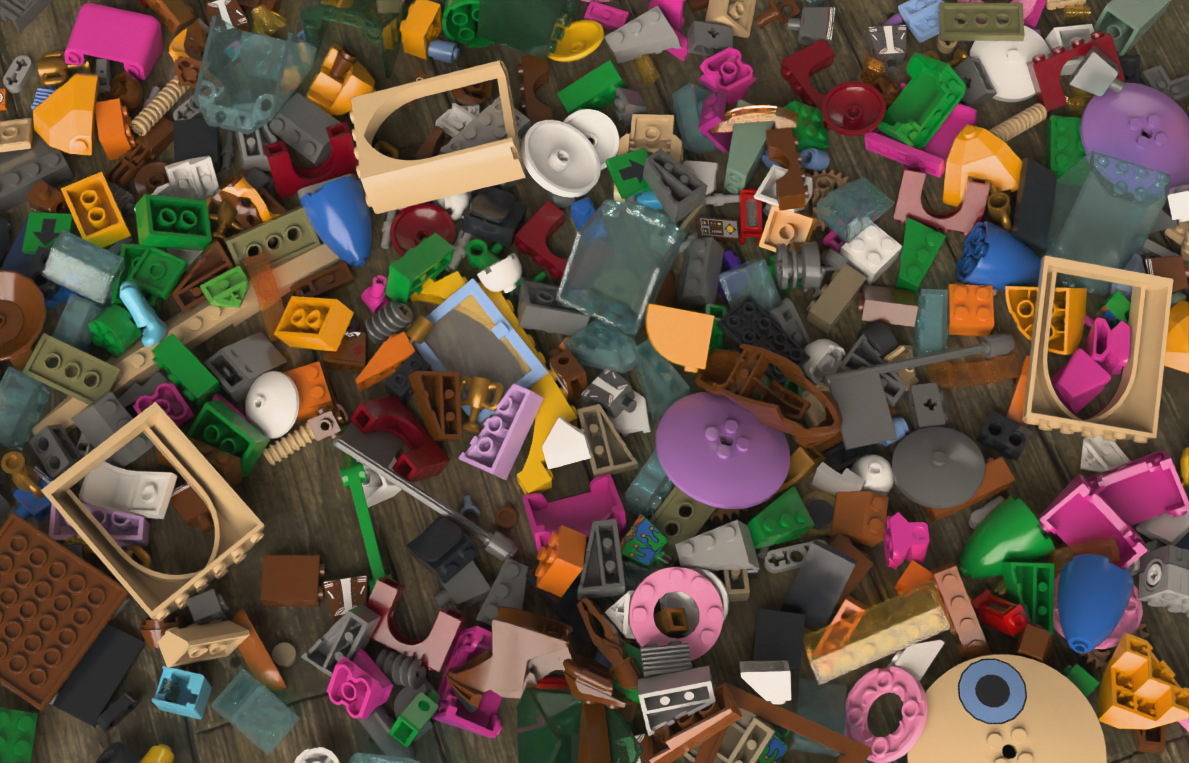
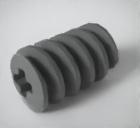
[365,300,414,344]
[375,649,426,690]

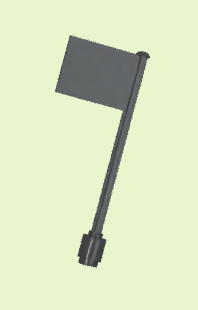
[822,333,1015,450]
[332,421,518,561]

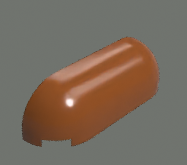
[231,608,287,691]

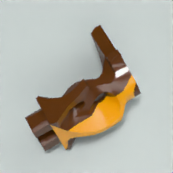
[169,18,224,97]
[212,168,287,246]

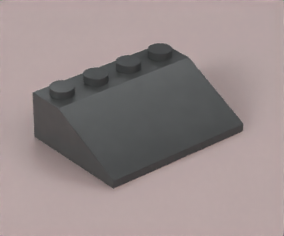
[0,133,74,214]

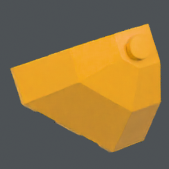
[305,42,376,115]
[33,73,98,155]
[943,124,1022,207]
[1164,300,1189,373]
[1097,632,1189,729]

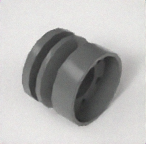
[774,242,820,290]

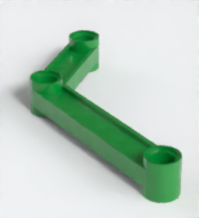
[333,425,392,593]

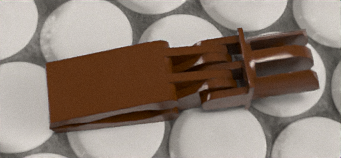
[105,117,174,189]
[577,598,643,690]

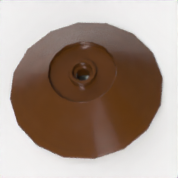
[0,269,47,361]

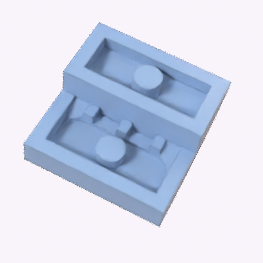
[898,0,944,43]

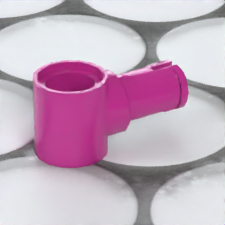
[361,275,389,314]

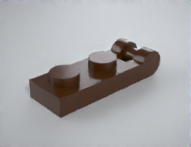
[290,261,355,298]

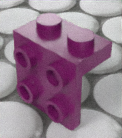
[698,90,733,153]

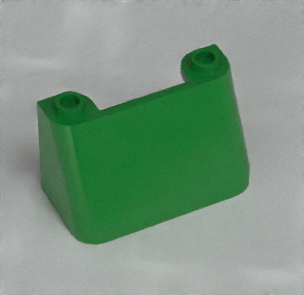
[877,52,966,150]

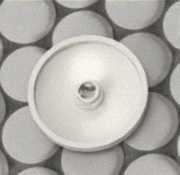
[969,23,1050,102]
[521,120,601,197]

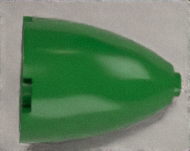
[442,0,504,48]
[957,493,1055,579]

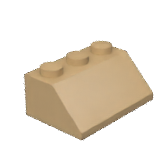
[705,0,756,38]
[158,620,250,668]

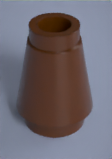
[330,47,357,79]

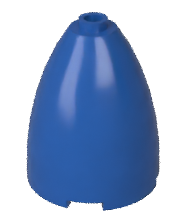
[300,176,372,267]
[956,220,1041,291]
[1058,554,1134,653]

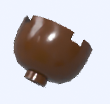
[451,63,493,107]
[102,71,143,113]

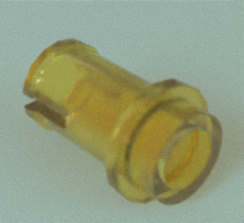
[1064,4,1091,20]

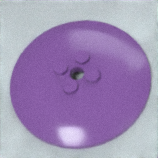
[1080,83,1189,198]
[655,392,790,509]

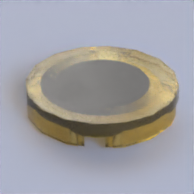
[802,491,835,537]

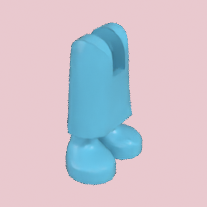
[120,281,168,347]

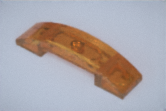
[711,105,798,133]
[243,253,285,342]
[927,354,1020,388]
[1037,538,1121,576]

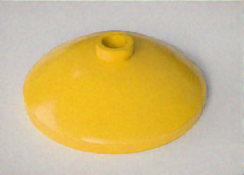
[545,20,604,62]

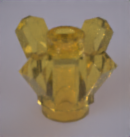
[251,3,286,35]
[1065,87,1095,118]

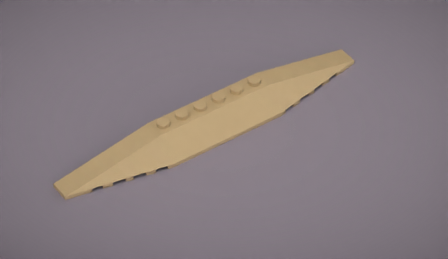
[31,243,341,435]

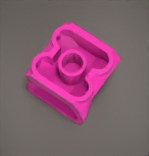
[699,47,757,105]
[1083,318,1131,376]
[1050,348,1111,415]
[132,382,194,429]
[883,512,930,570]
[326,649,393,720]

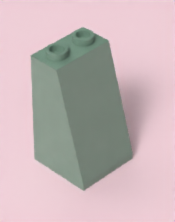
[1093,0,1172,56]
[724,99,778,195]

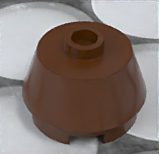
[140,613,188,651]

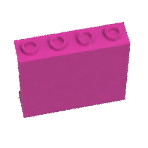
[864,83,977,178]

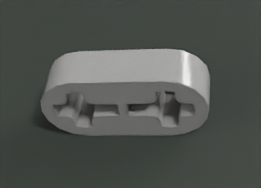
[3,55,34,93]

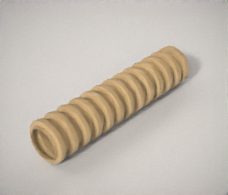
[130,75,190,136]
[988,103,1047,142]
[263,404,348,466]

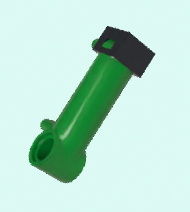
[466,239,546,304]

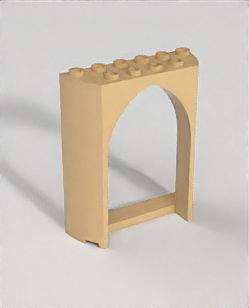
[350,60,526,214]
[1022,256,1173,443]
[41,402,265,621]

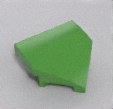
[200,266,250,308]

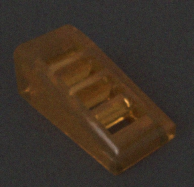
[860,55,886,84]

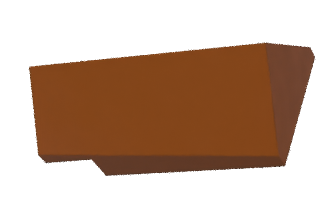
[647,683,743,763]

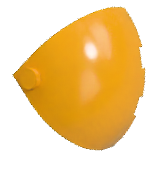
[1005,286,1087,355]
[645,304,714,373]

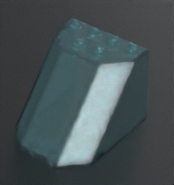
[193,16,317,135]
[1047,151,1170,296]
[555,199,686,336]

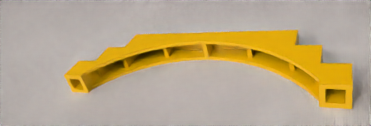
[410,271,579,495]

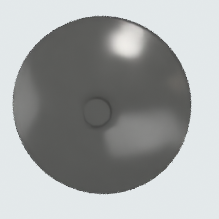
[892,427,985,509]

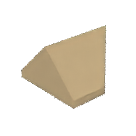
[883,345,919,391]

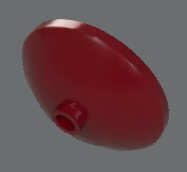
[822,81,886,136]
[390,203,455,257]

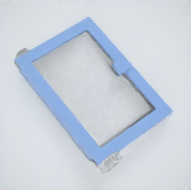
[405,279,549,430]

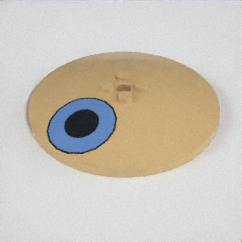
[907,655,1107,763]

